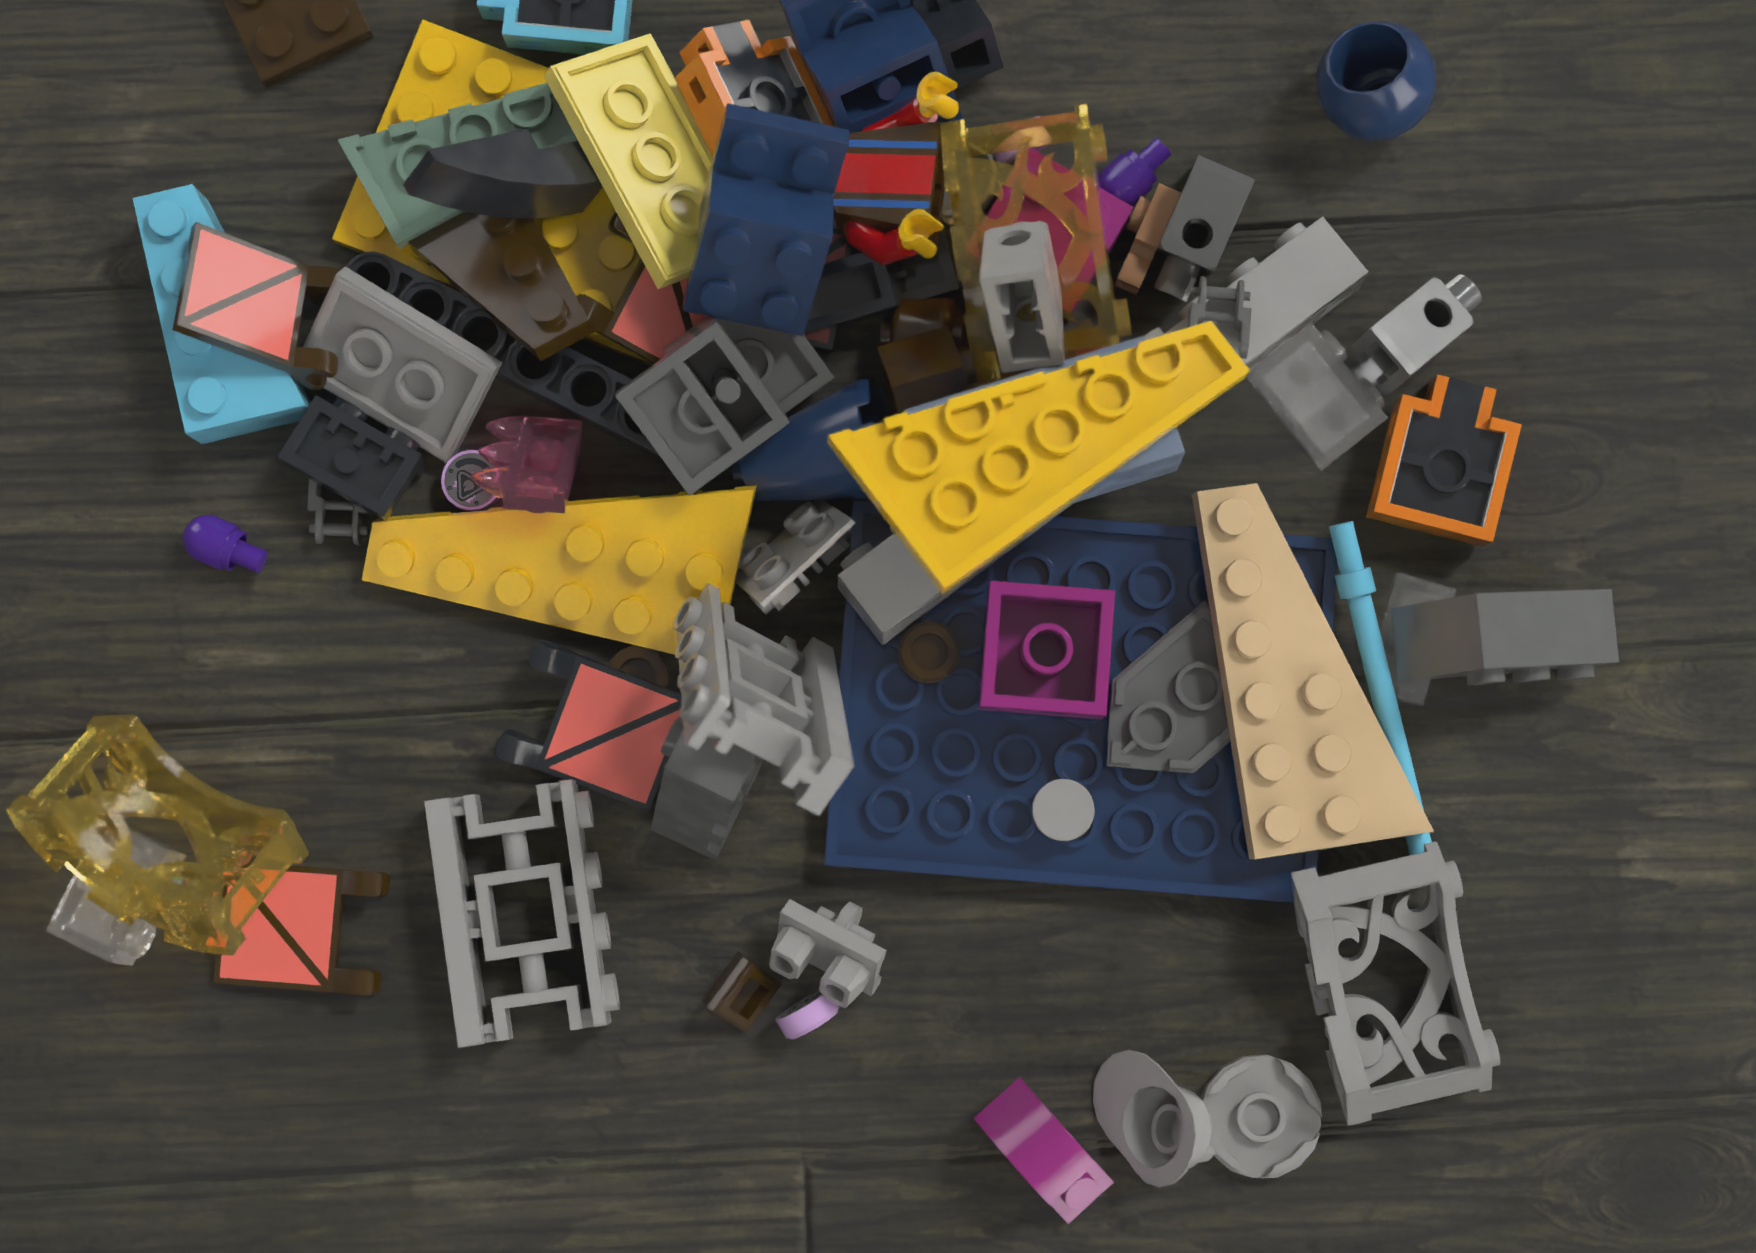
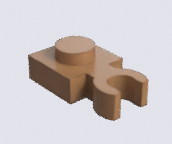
[1115,183,1181,295]

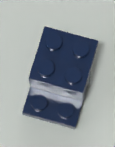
[779,0,967,143]
[683,103,849,336]

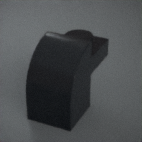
[911,0,1004,91]

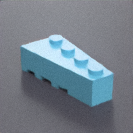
[133,184,311,444]

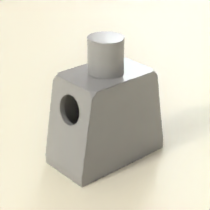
[980,221,1064,373]

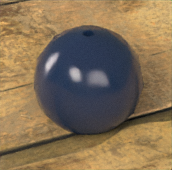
[1317,20,1436,142]

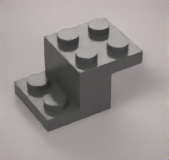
[615,316,835,496]

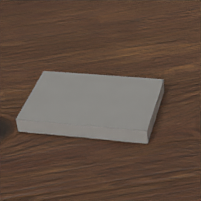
[303,267,503,463]

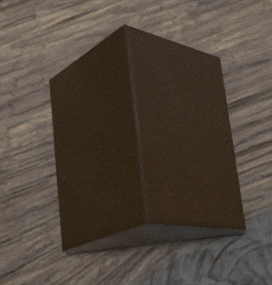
[702,951,782,1033]

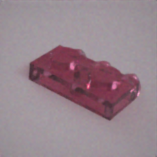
[471,416,583,513]

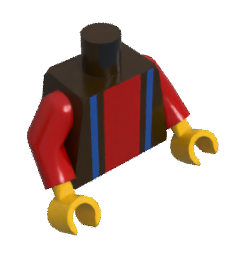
[833,72,959,265]

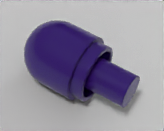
[1095,137,1172,206]
[183,515,268,573]

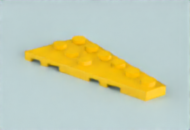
[827,321,1250,595]
[362,486,757,655]

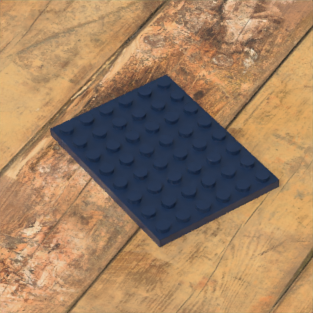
[824,500,1338,903]

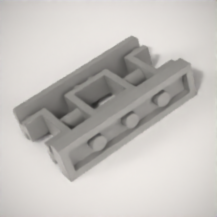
[673,583,854,816]
[424,779,620,1048]

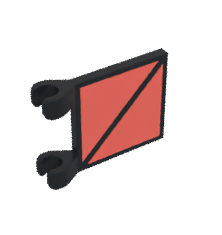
[496,639,683,811]

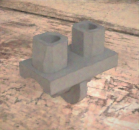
[769,899,886,1008]

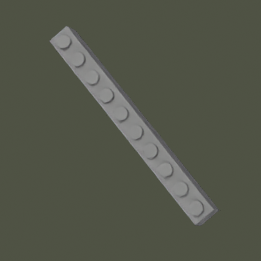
[838,216,1368,646]

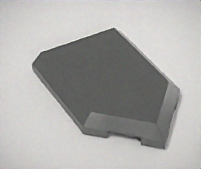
[1106,601,1230,774]

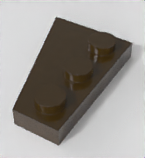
[408,211,595,361]

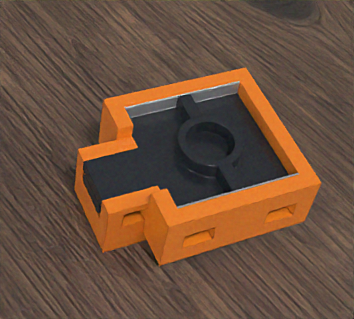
[675,20,835,156]
[1366,374,1522,547]

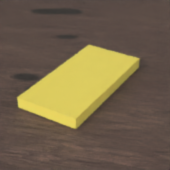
[544,33,713,289]

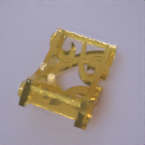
[940,103,1132,382]
[5,715,309,956]

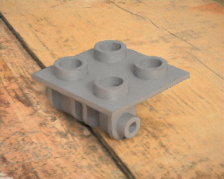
[735,500,855,615]

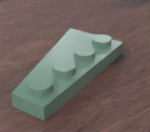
[338,83,578,249]

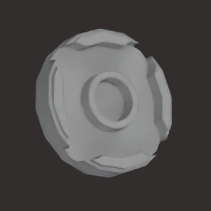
[1201,1054,1322,1178]

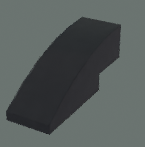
[403,129,603,218]
[804,229,972,335]

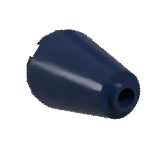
[731,376,892,501]

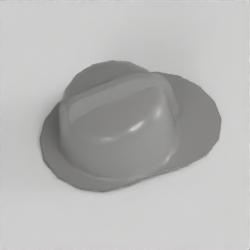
[1093,1050,1215,1187]

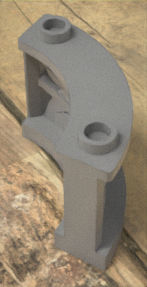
[1291,841,1500,1126]

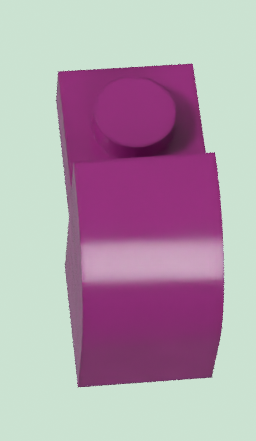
[974,1077,1114,1224]

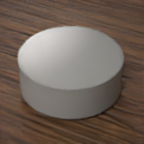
[1032,779,1095,841]

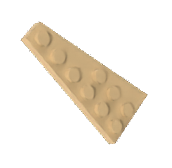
[1192,483,1434,859]

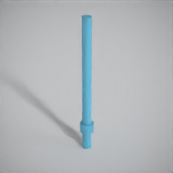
[1329,521,1432,855]

